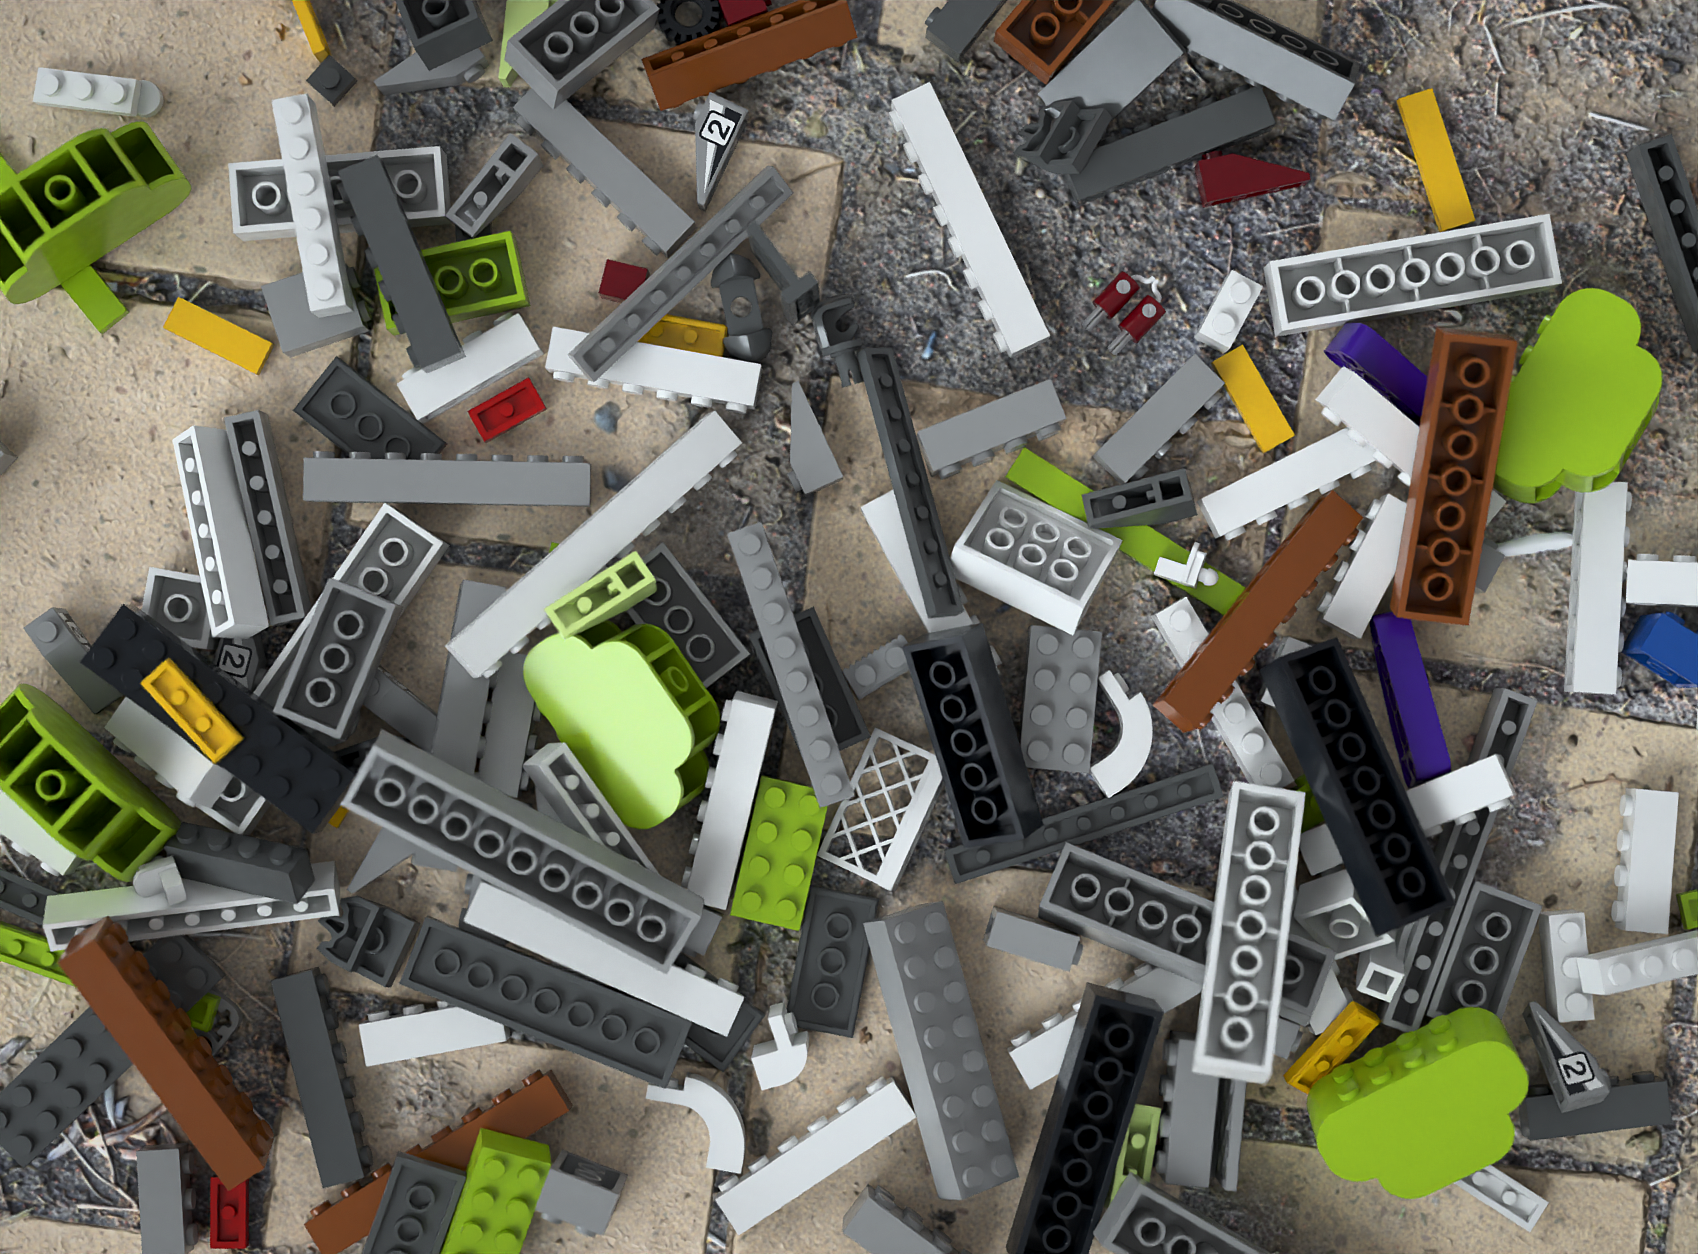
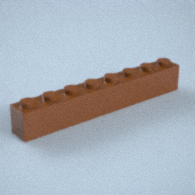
[1152,490,1364,733]
[304,1069,573,1254]

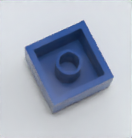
[1622,611,1698,688]

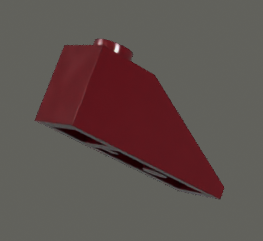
[1194,151,1311,208]

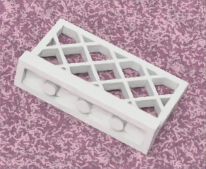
[817,728,944,891]

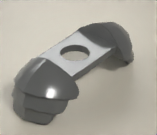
[711,253,772,363]

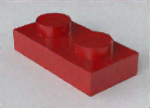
[467,377,547,443]
[210,1175,249,1249]

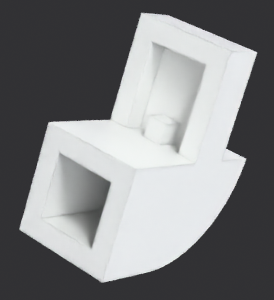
[751,1002,809,1090]

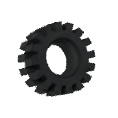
[657,0,721,46]

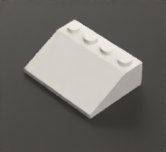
[950,480,1123,635]

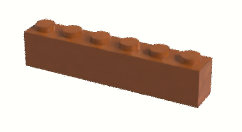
[641,0,858,111]

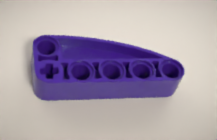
[1324,323,1428,427]
[1369,611,1451,789]

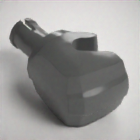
[811,294,864,388]

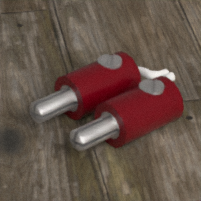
[1082,271,1166,355]

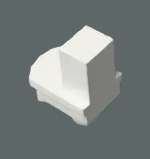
[1154,542,1219,589]
[133,855,187,905]

